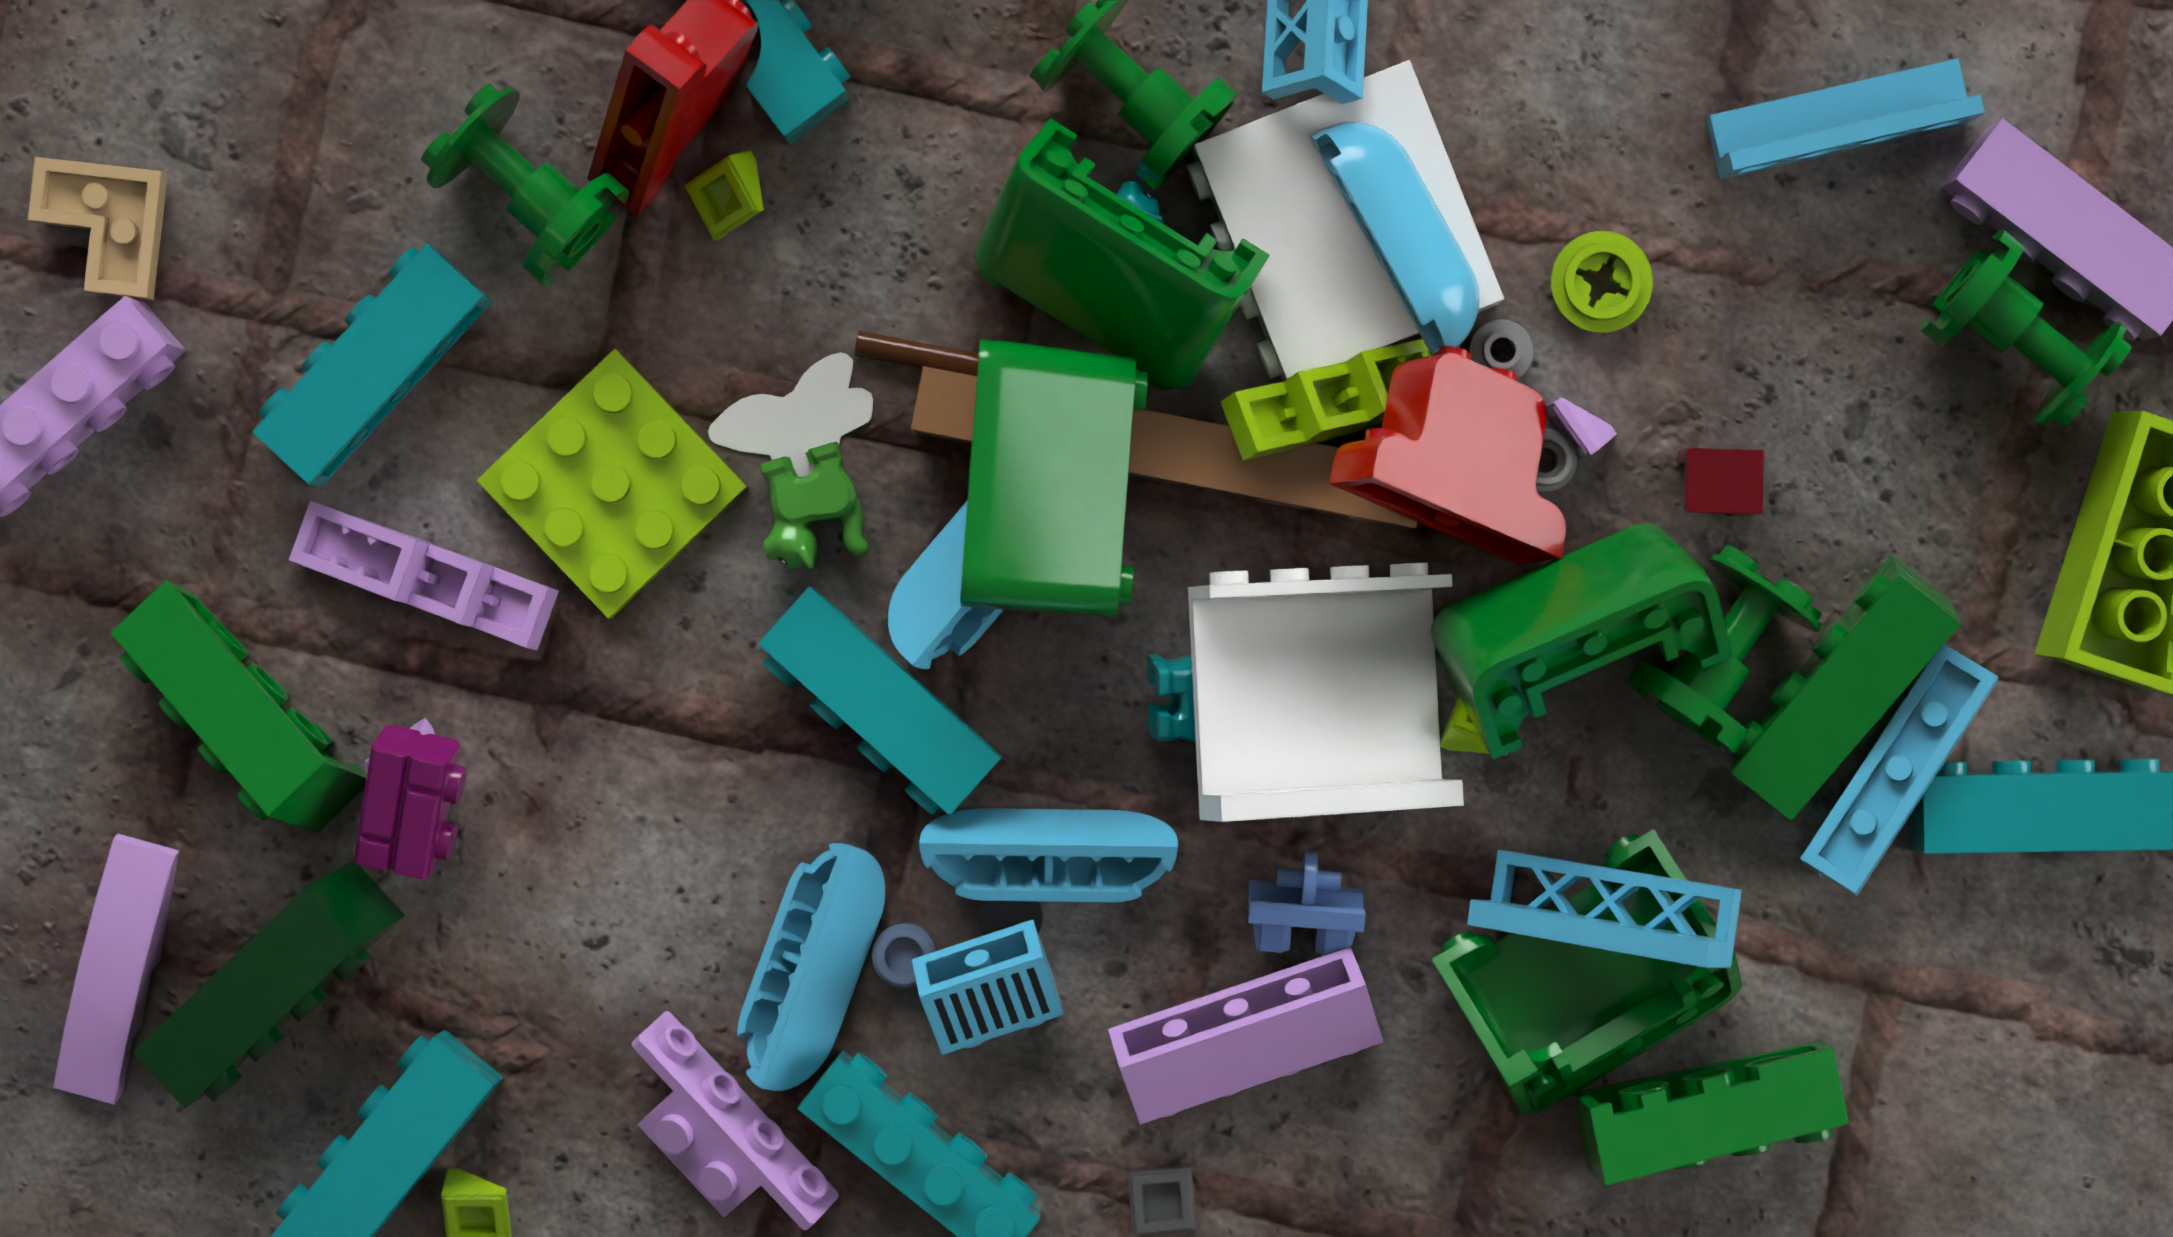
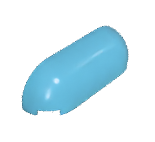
[1310,122,1479,356]
[888,500,1003,669]
[919,808,1178,903]
[737,843,885,1091]

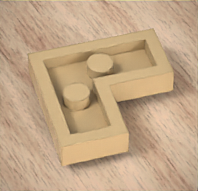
[28,157,168,300]

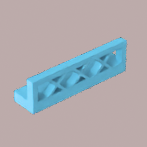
[1262,0,1368,104]
[1706,58,1985,180]
[1800,644,1999,896]
[1467,850,1742,968]

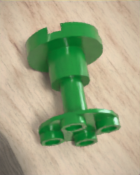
[1029,0,1239,191]
[421,84,630,287]
[1918,229,2132,427]
[1626,544,1822,754]

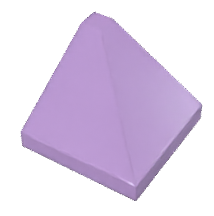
[1546,397,1617,458]

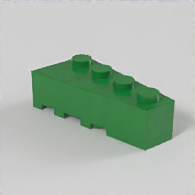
[1730,554,1961,821]

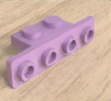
[632,1011,839,1230]

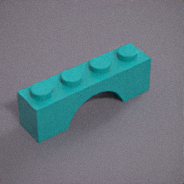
[740,0,851,145]

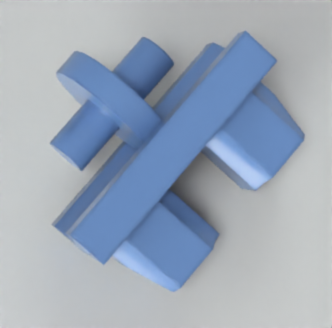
[1247,851,1366,956]

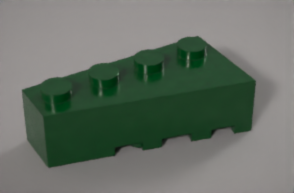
[133,860,405,1109]

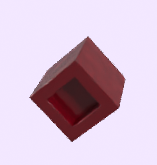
[1677,448,1764,517]

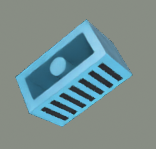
[911,919,1064,1055]

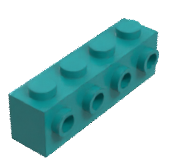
[797,1050,1041,1237]

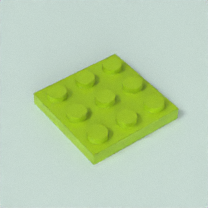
[477,349,749,619]

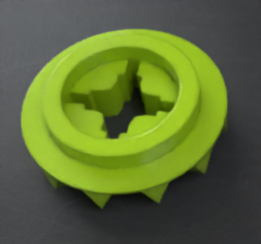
[1549,231,1653,334]

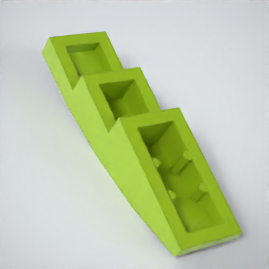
[1220,339,1460,461]

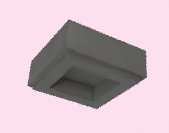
[1127,1164,1197,1237]

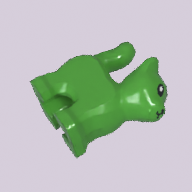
[758,441,869,569]

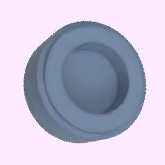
[872,922,937,988]

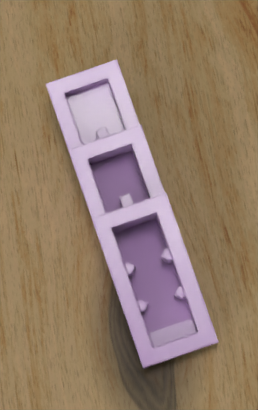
[289,500,559,650]
[53,834,179,1105]

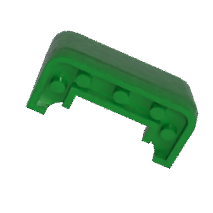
[973,118,1270,390]
[960,339,1148,618]
[1431,523,1732,760]
[1432,829,1742,1116]

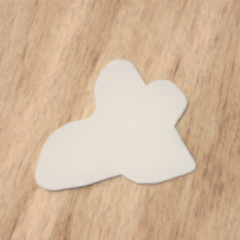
[708,352,873,477]

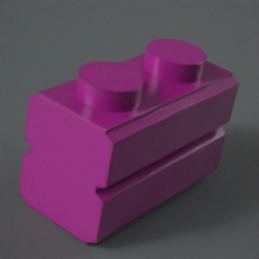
[354,725,467,880]

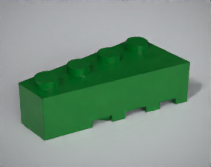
[110,580,367,833]
[1573,1041,1849,1186]

